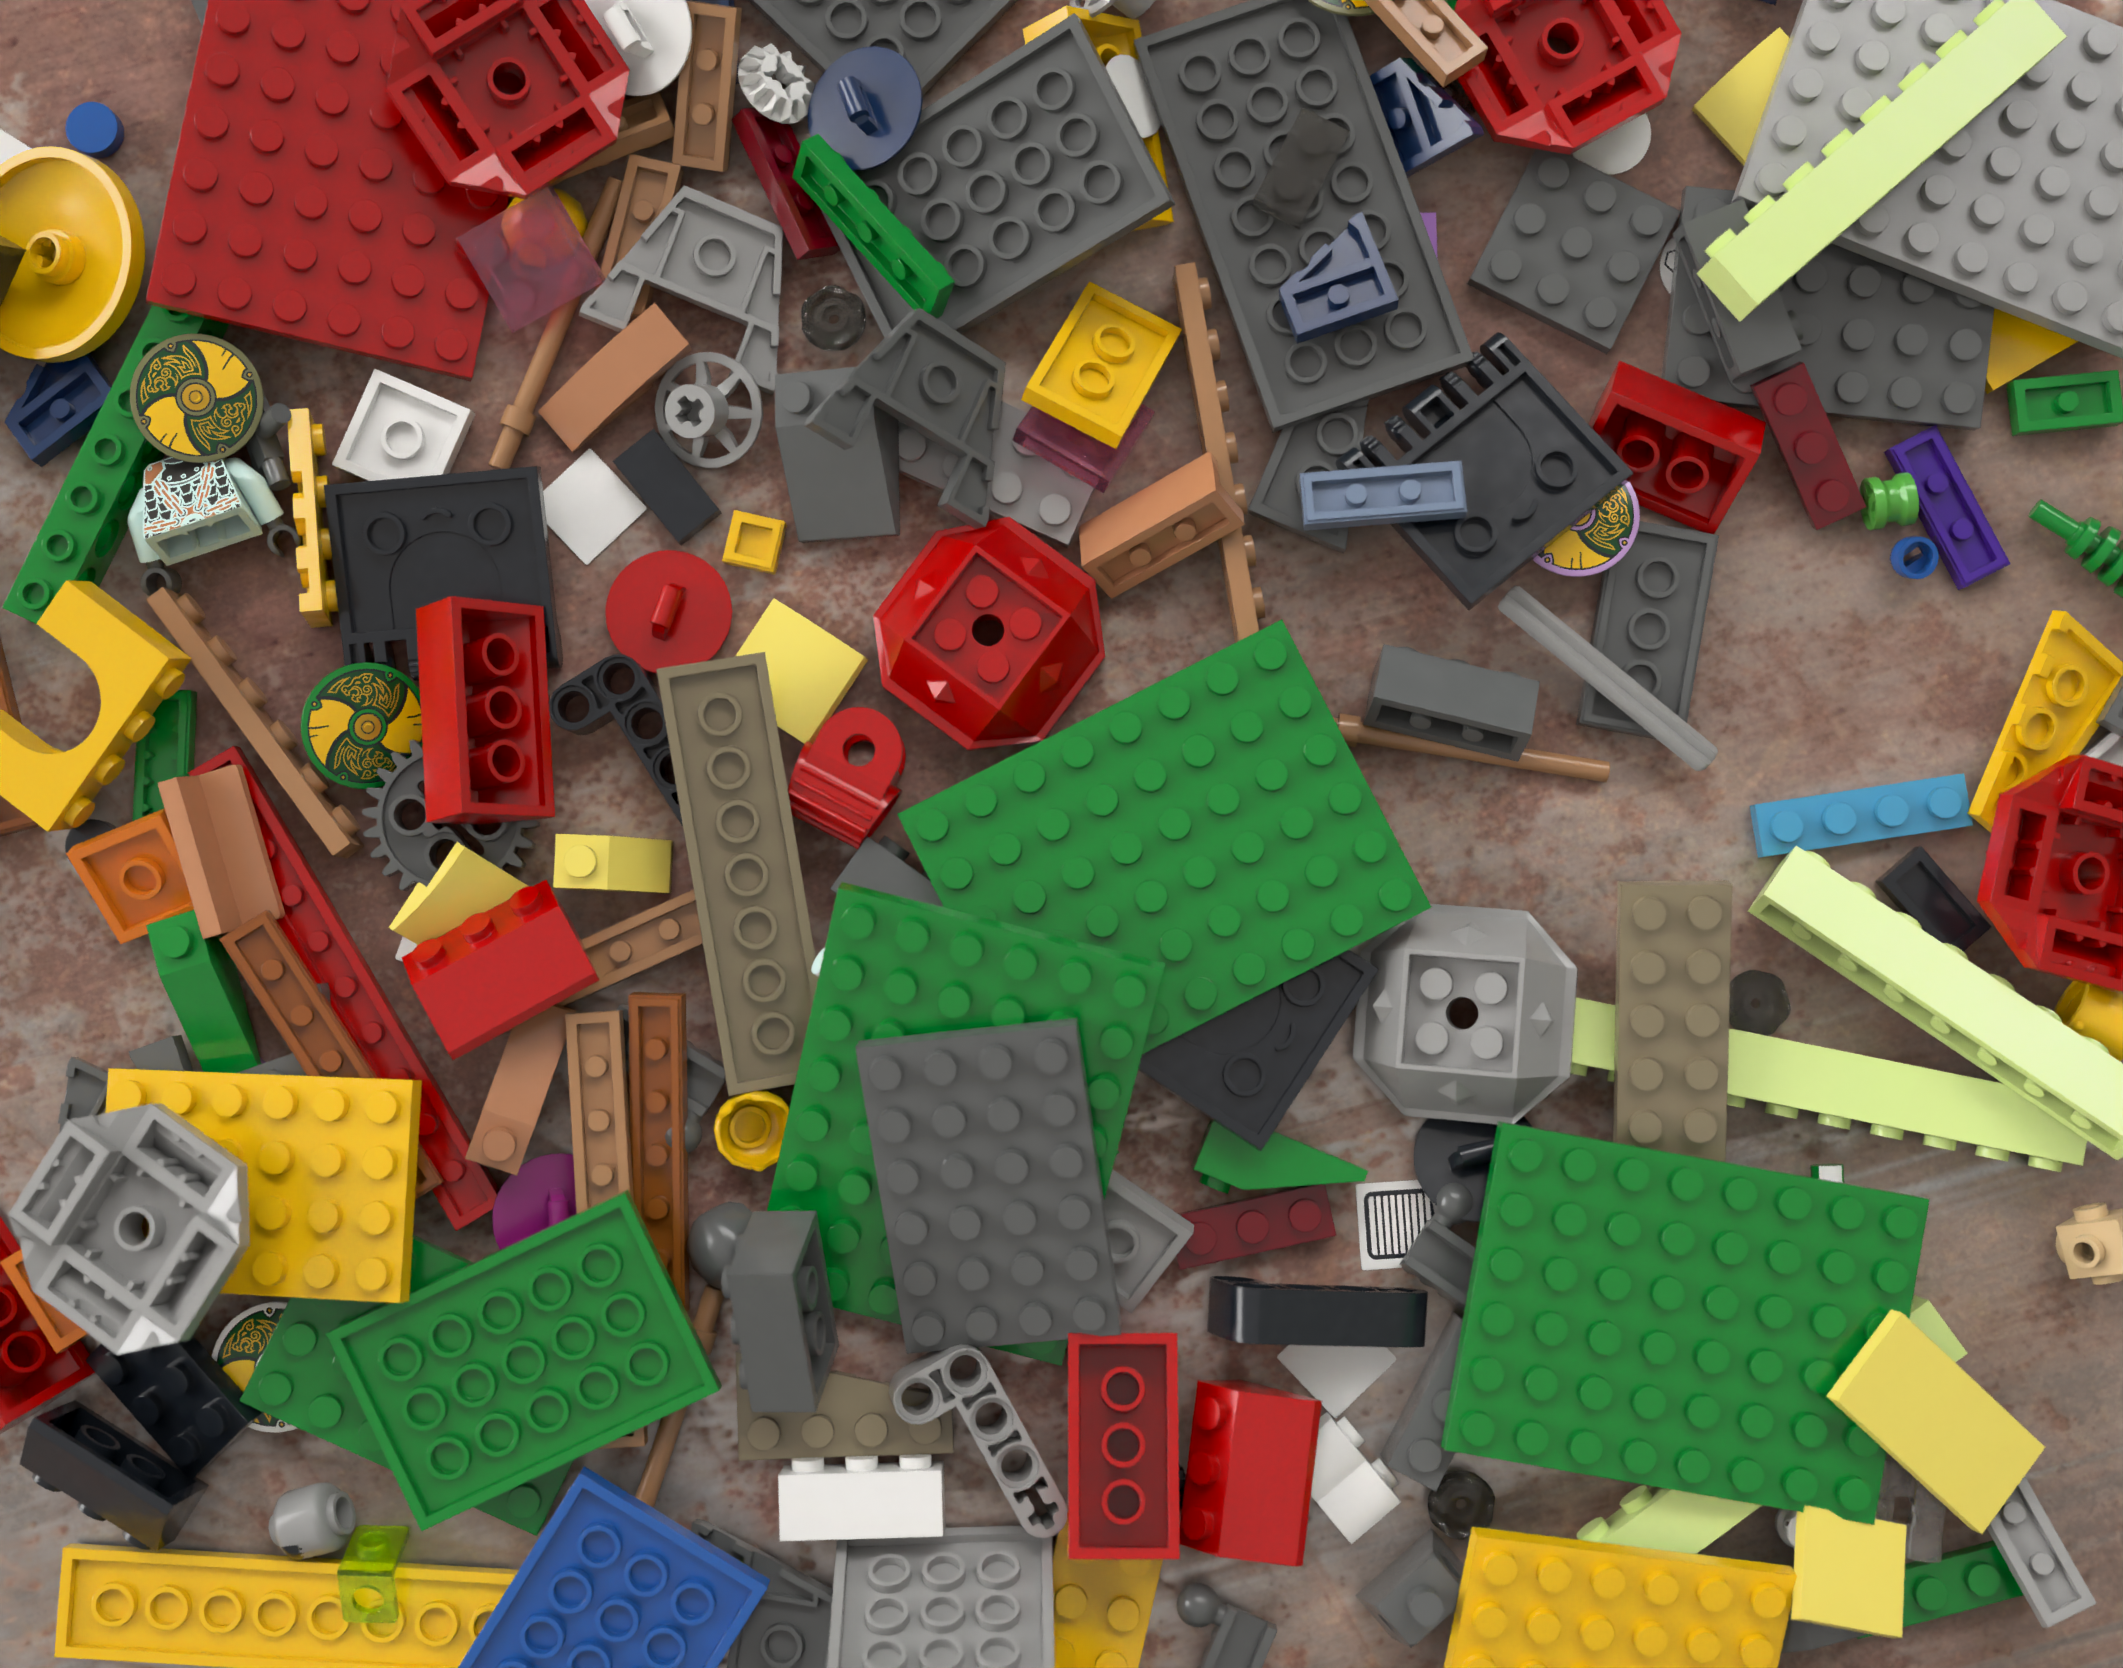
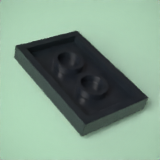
[85,1335,261,1481]

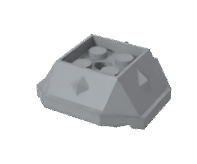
[1353,904,1578,1124]
[8,1104,250,1355]

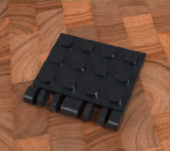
[1335,332,1634,611]
[324,466,563,681]
[1138,950,1379,1151]

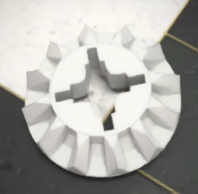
[738,43,816,124]

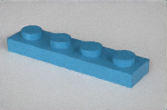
[1749,773,1973,858]

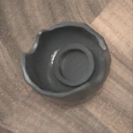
[687,1202,752,1289]

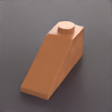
[465,1004,576,1175]

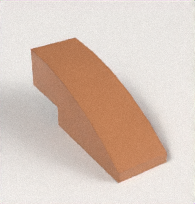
[538,302,692,453]

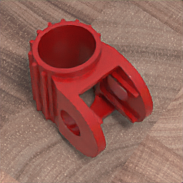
[788,707,906,849]

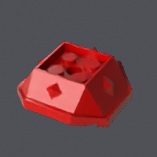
[386,0,630,199]
[1454,0,1682,155]
[873,517,1106,752]
[1977,755,2123,992]

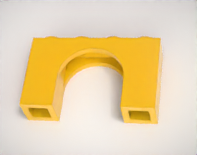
[0,580,192,832]

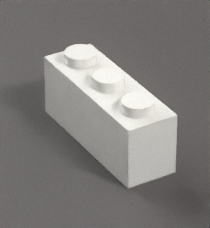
[778,1454,946,1541]

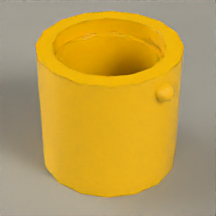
[2054,981,2123,1061]

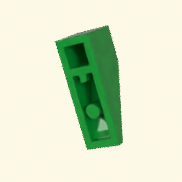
[146,910,262,1073]
[1191,1119,1368,1194]

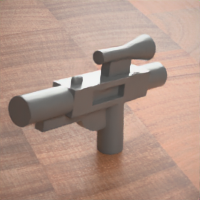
[235,346,291,491]

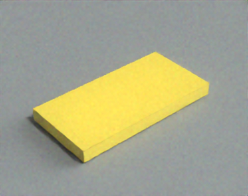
[1827,1309,2045,1534]

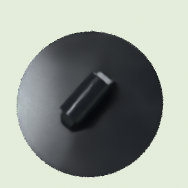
[1413,1117,1532,1222]

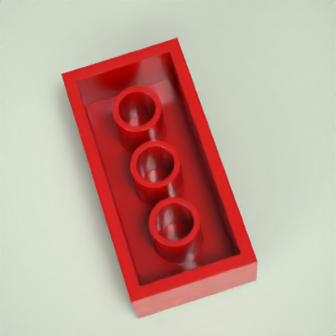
[1068,1333,1180,1559]

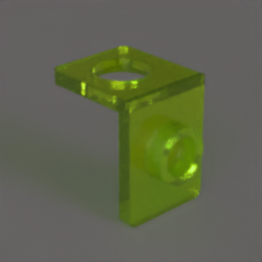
[337,1525,410,1623]

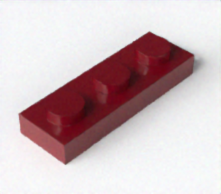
[731,107,841,260]
[1750,362,1866,530]
[1176,1184,1336,1270]

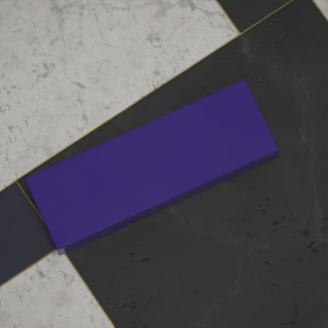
[1884,425,2011,590]

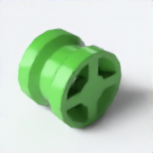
[1860,472,1919,531]

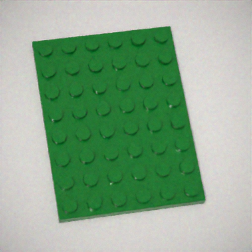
[897,620,1432,1054]
[767,882,1165,1366]
[1441,1121,1930,1525]

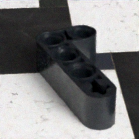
[549,654,683,827]
[1207,1276,1428,1348]

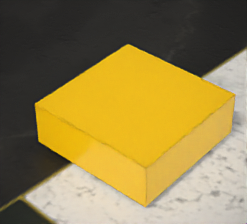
[722,510,787,575]

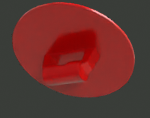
[605,550,732,674]

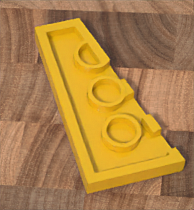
[287,408,338,628]
[1967,610,2123,833]

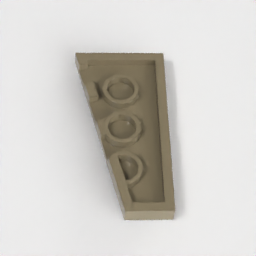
[736,1349,954,1461]

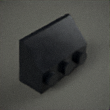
[20,1400,209,1551]

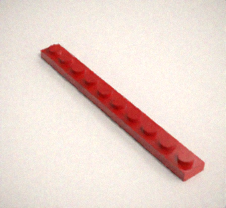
[188,746,500,1231]

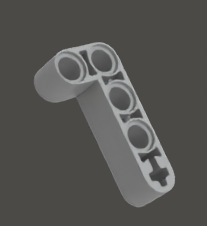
[889,1344,1068,1538]

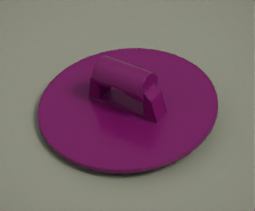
[492,1153,577,1250]

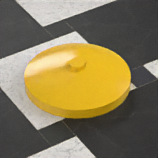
[0,146,145,363]

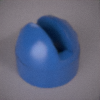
[1889,536,1939,579]

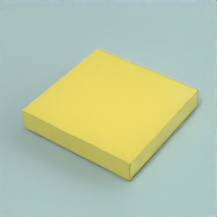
[1791,1505,1906,1638]

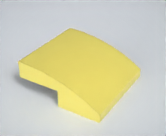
[1692,27,1789,166]
[736,598,868,744]
[389,842,529,945]

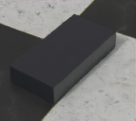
[613,428,722,545]
[1875,846,1991,952]

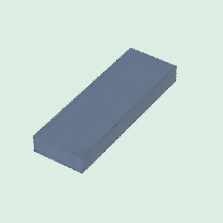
[1299,461,1467,531]

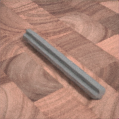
[1498,586,1718,771]

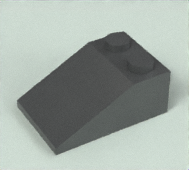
[775,367,900,543]

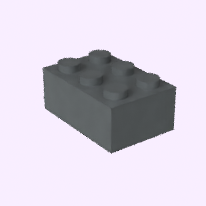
[722,1211,839,1412]

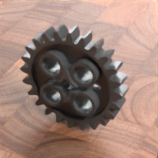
[362,739,540,891]

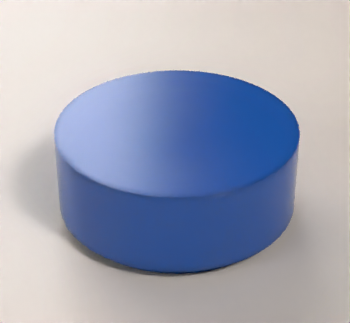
[65,102,124,159]

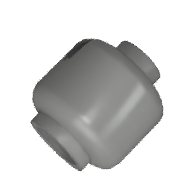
[269,1482,356,1560]

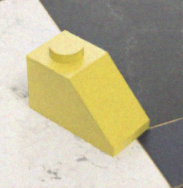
[553,834,673,894]

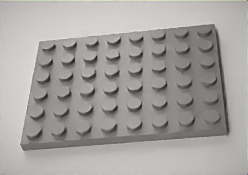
[1731,0,2123,359]

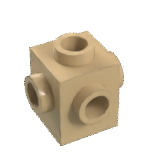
[2056,1202,2123,1285]

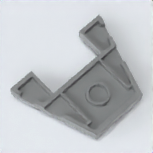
[579,185,783,395]

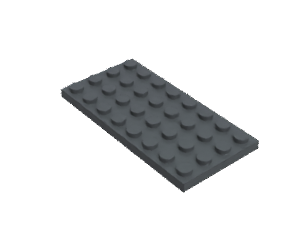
[1133,0,1474,433]

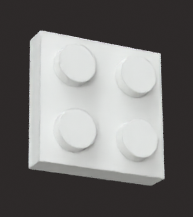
[332,369,475,481]

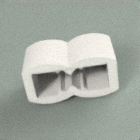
[1311,1412,1401,1544]

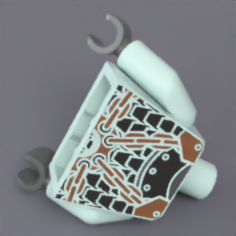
[127,457,303,596]

